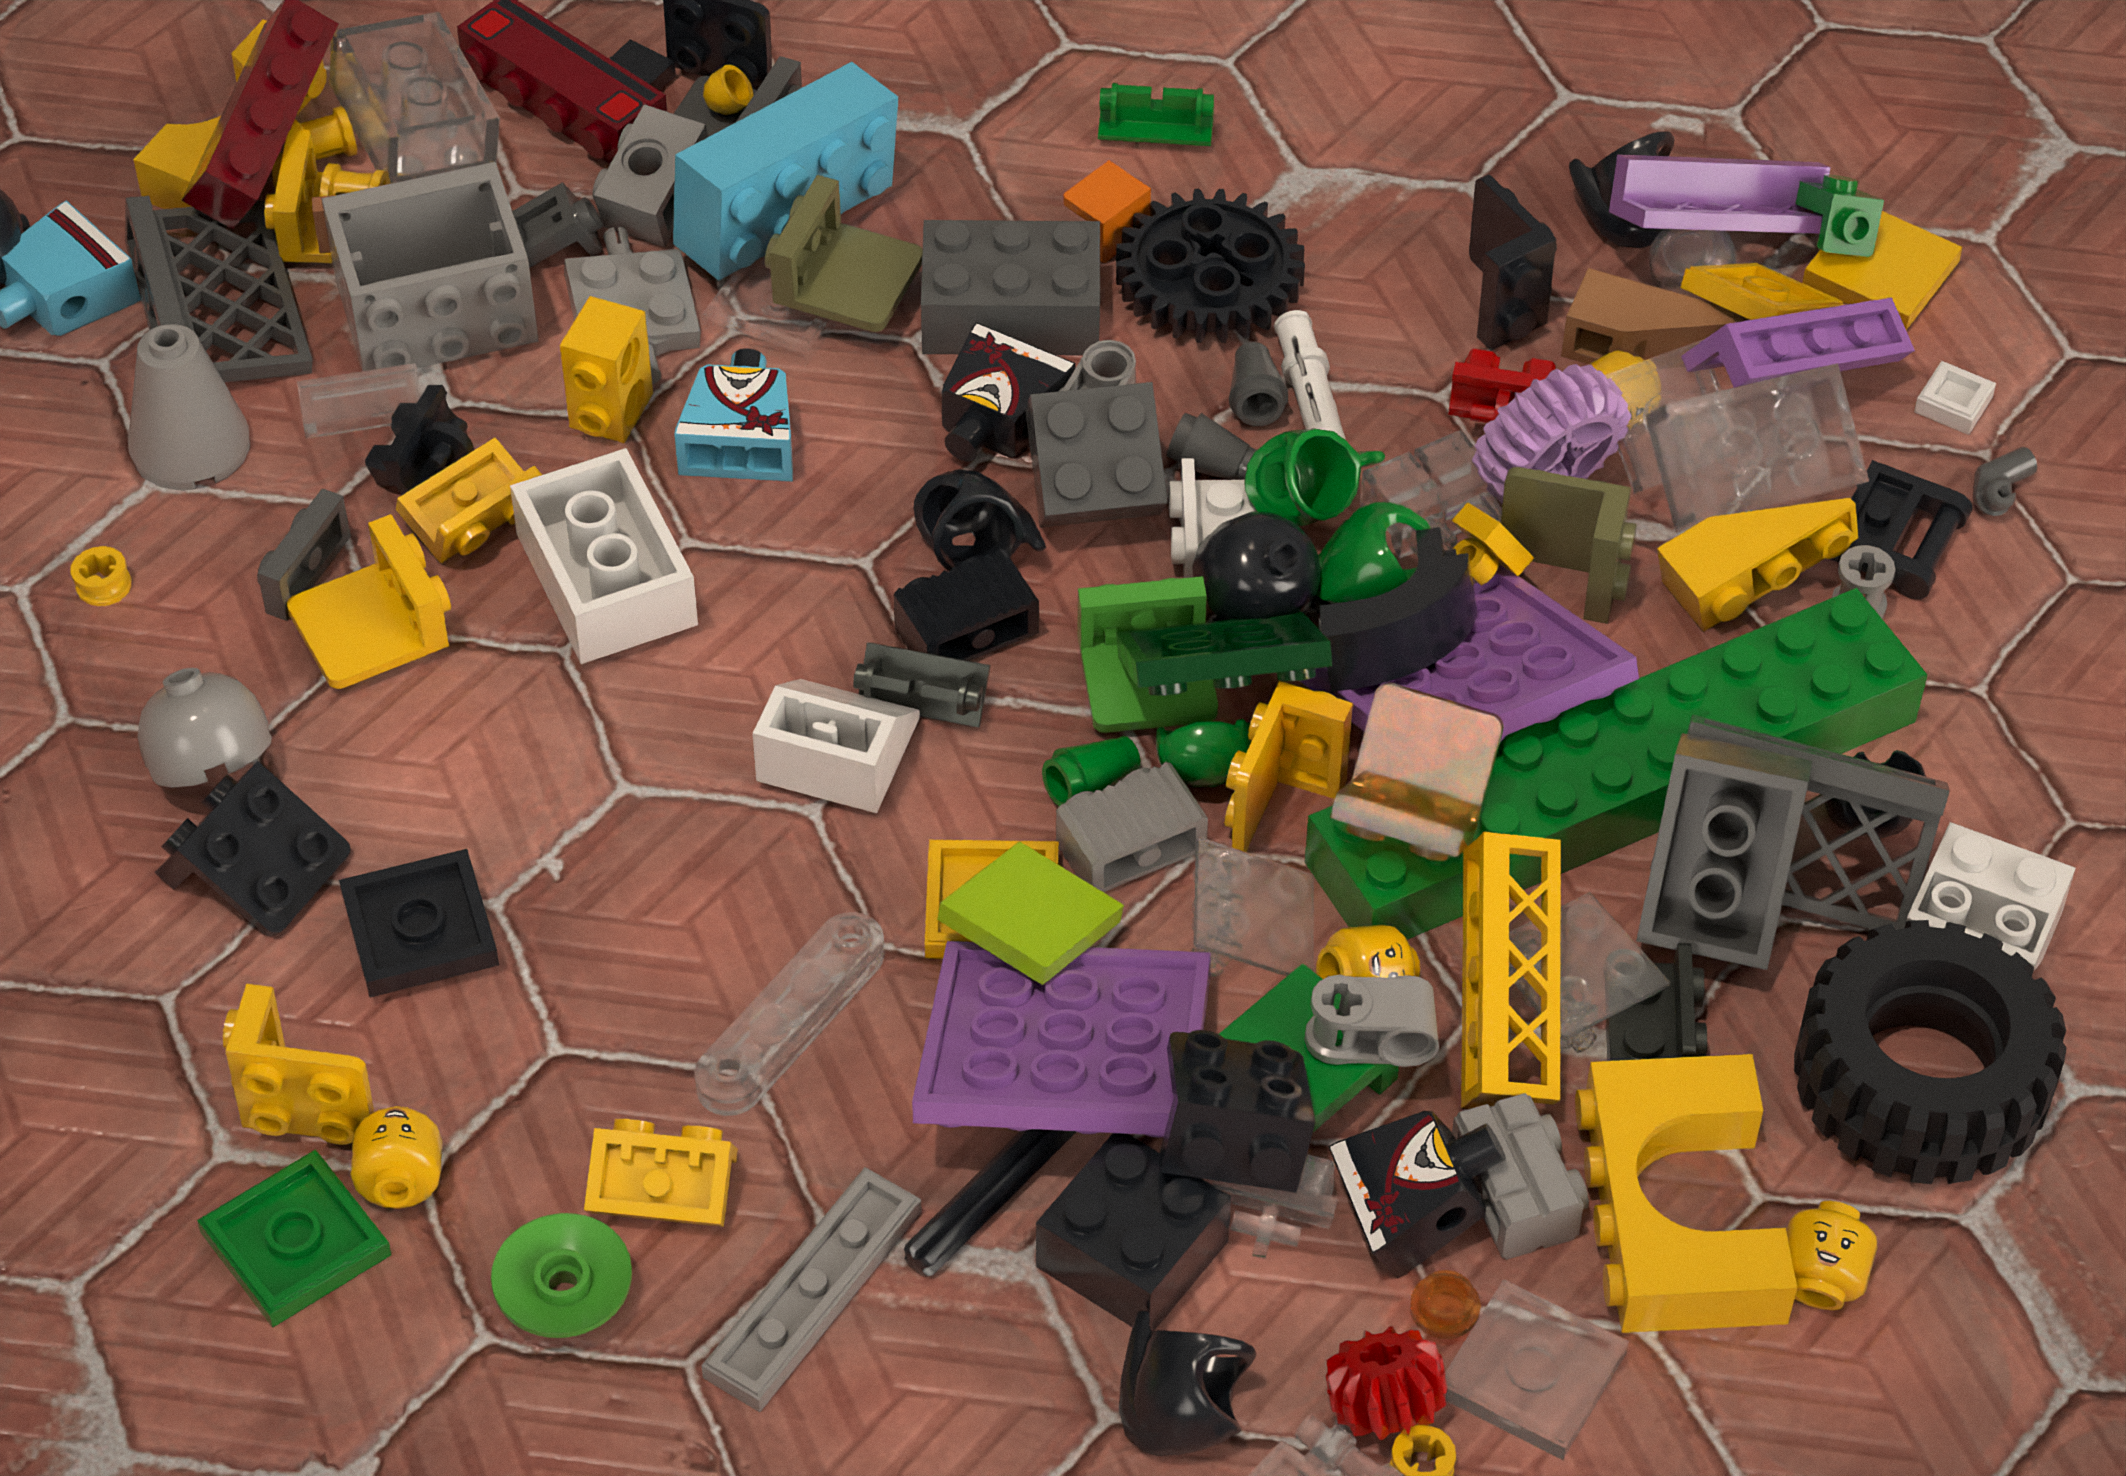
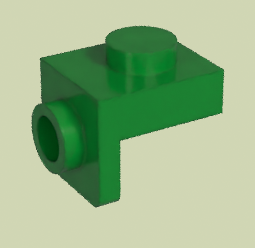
[1795,174,1884,257]

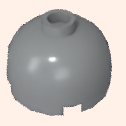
[137,668,272,788]

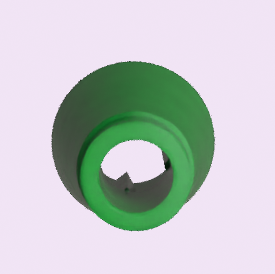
[1042,736,1141,806]

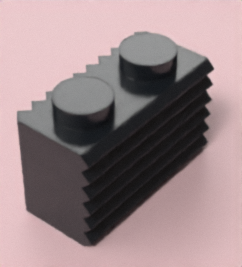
[893,548,1039,661]

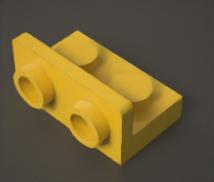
[584,1119,738,1227]

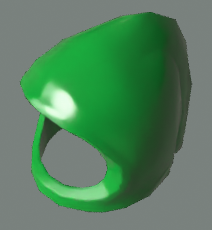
[1244,428,1385,526]
[1317,502,1431,604]

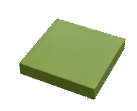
[937,841,1124,985]

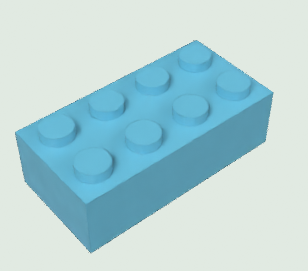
[673,62,898,281]

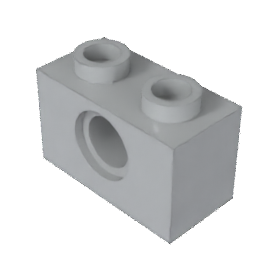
[593,105,709,247]

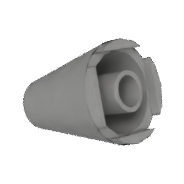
[128,324,250,491]

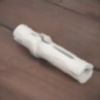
[1274,310,1346,440]

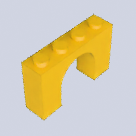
[1575,1054,1797,1333]

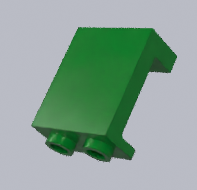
[1219,963,1399,1132]

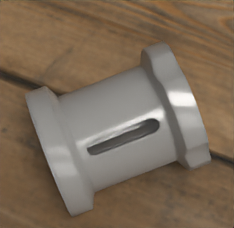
[1832,545,1896,619]

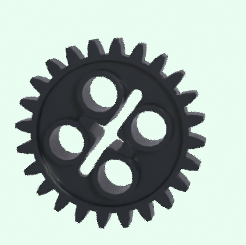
[1116,188,1305,343]

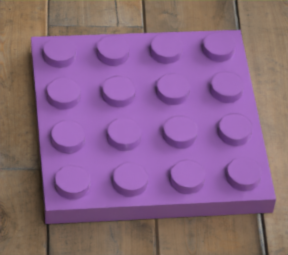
[1300,566,1639,773]
[912,941,1211,1138]

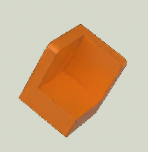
[1063,160,1151,263]

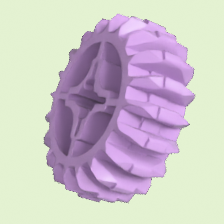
[1472,364,1632,504]

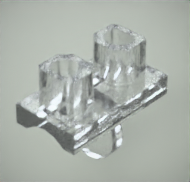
[1212,1154,1338,1259]

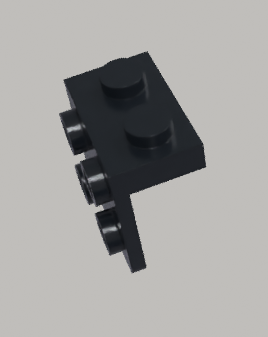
[663,0,772,90]
[1469,174,1557,351]
[155,761,350,936]
[1158,1030,1315,1193]

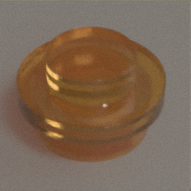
[1410,1270,1481,1339]

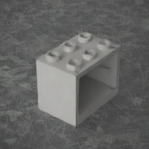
[321,162,539,380]

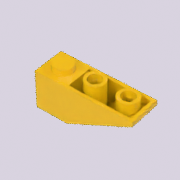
[1657,498,1859,632]

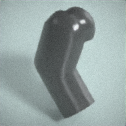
[1973,447,2037,516]

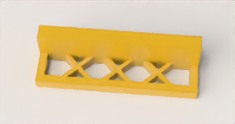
[1461,832,1561,1109]

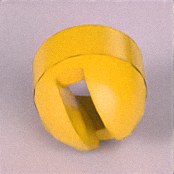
[703,65,754,115]

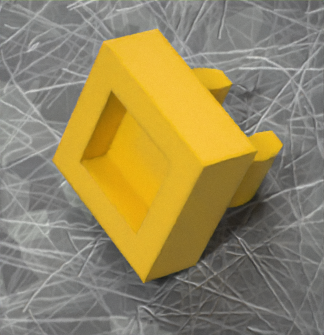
[1451,502,1534,586]

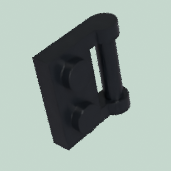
[1830,460,1973,600]

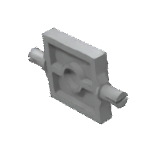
[564,227,701,385]

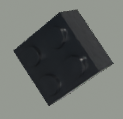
[1036,1133,1231,1331]

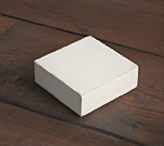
[1914,361,1996,435]

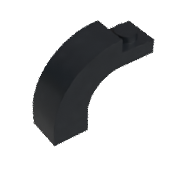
[1320,527,1477,692]

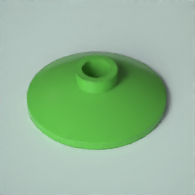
[491,1213,632,1338]

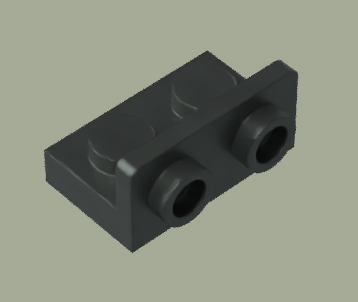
[1604,943,1707,1061]

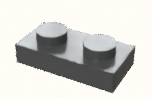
[257,488,351,621]

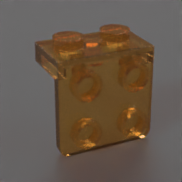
[1330,682,1504,861]

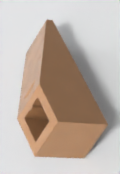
[1561,268,1750,370]

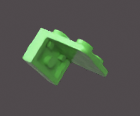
[1077,576,1218,733]

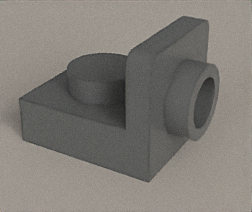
[512,182,603,268]

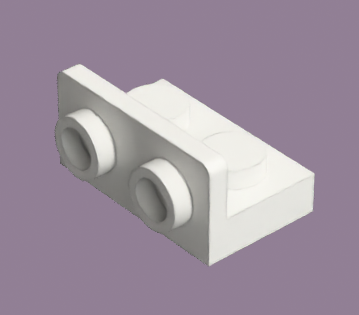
[1169,458,1255,578]

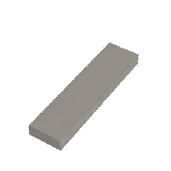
[701,1167,922,1412]

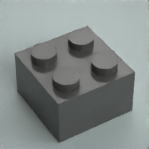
[1025,382,1168,528]

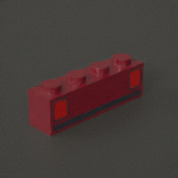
[181,0,339,229]
[457,0,667,164]

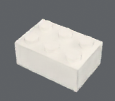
[510,448,698,664]

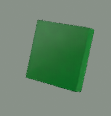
[197,1149,392,1328]

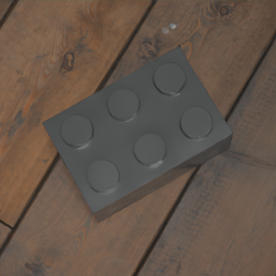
[921,220,1100,355]
[1636,733,1813,970]

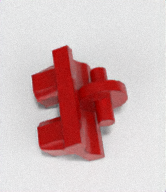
[1448,348,1556,423]

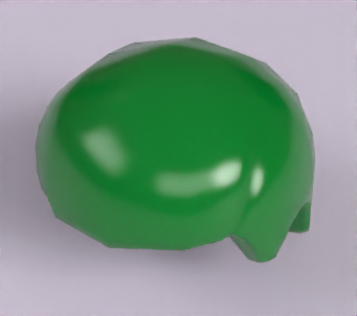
[1156,719,1252,788]

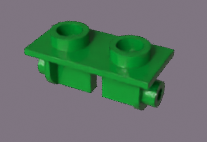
[1098,82,1214,146]

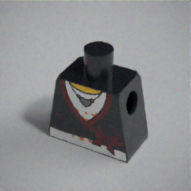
[941,322,1076,462]
[1328,1111,1506,1279]

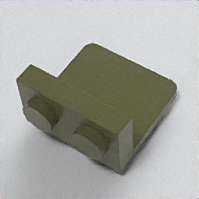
[765,175,923,332]
[1501,467,1637,624]

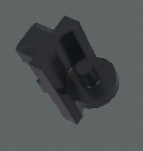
[365,385,474,496]

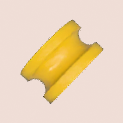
[70,546,131,606]
[1390,1425,1456,1476]

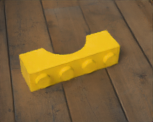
[133,19,327,209]

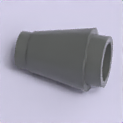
[1229,342,1288,426]
[1166,413,1257,480]

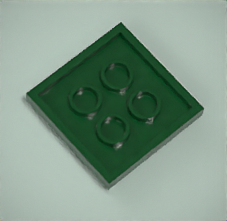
[1116,612,1332,696]

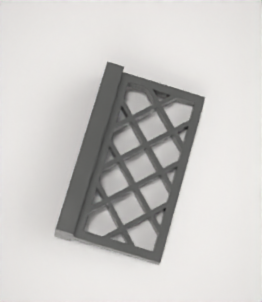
[125,196,313,382]
[1650,714,1950,930]

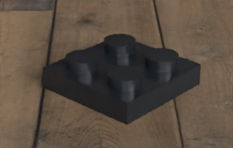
[339,849,499,998]

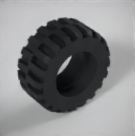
[1794,920,2067,1184]

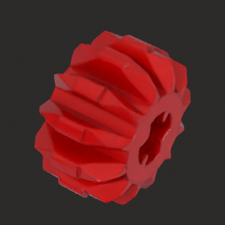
[1325,1326,1448,1440]

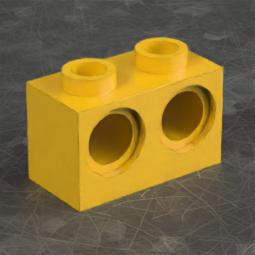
[560,296,653,443]

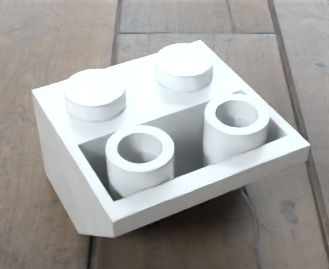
[753,679,920,813]
[1906,822,2076,972]

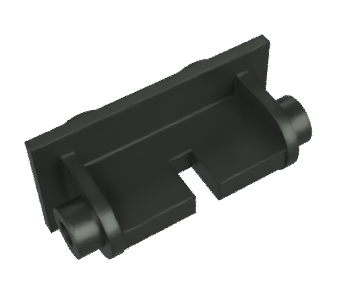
[853,642,990,727]

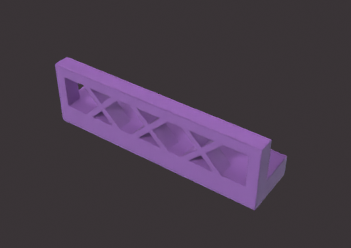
[1609,154,1831,234]
[1681,297,1915,389]

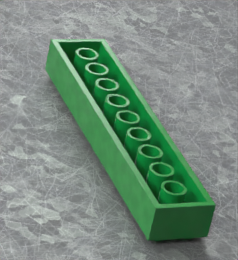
[1304,588,1928,940]

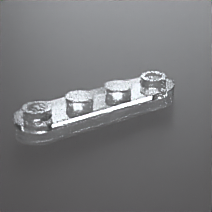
[694,912,885,1116]

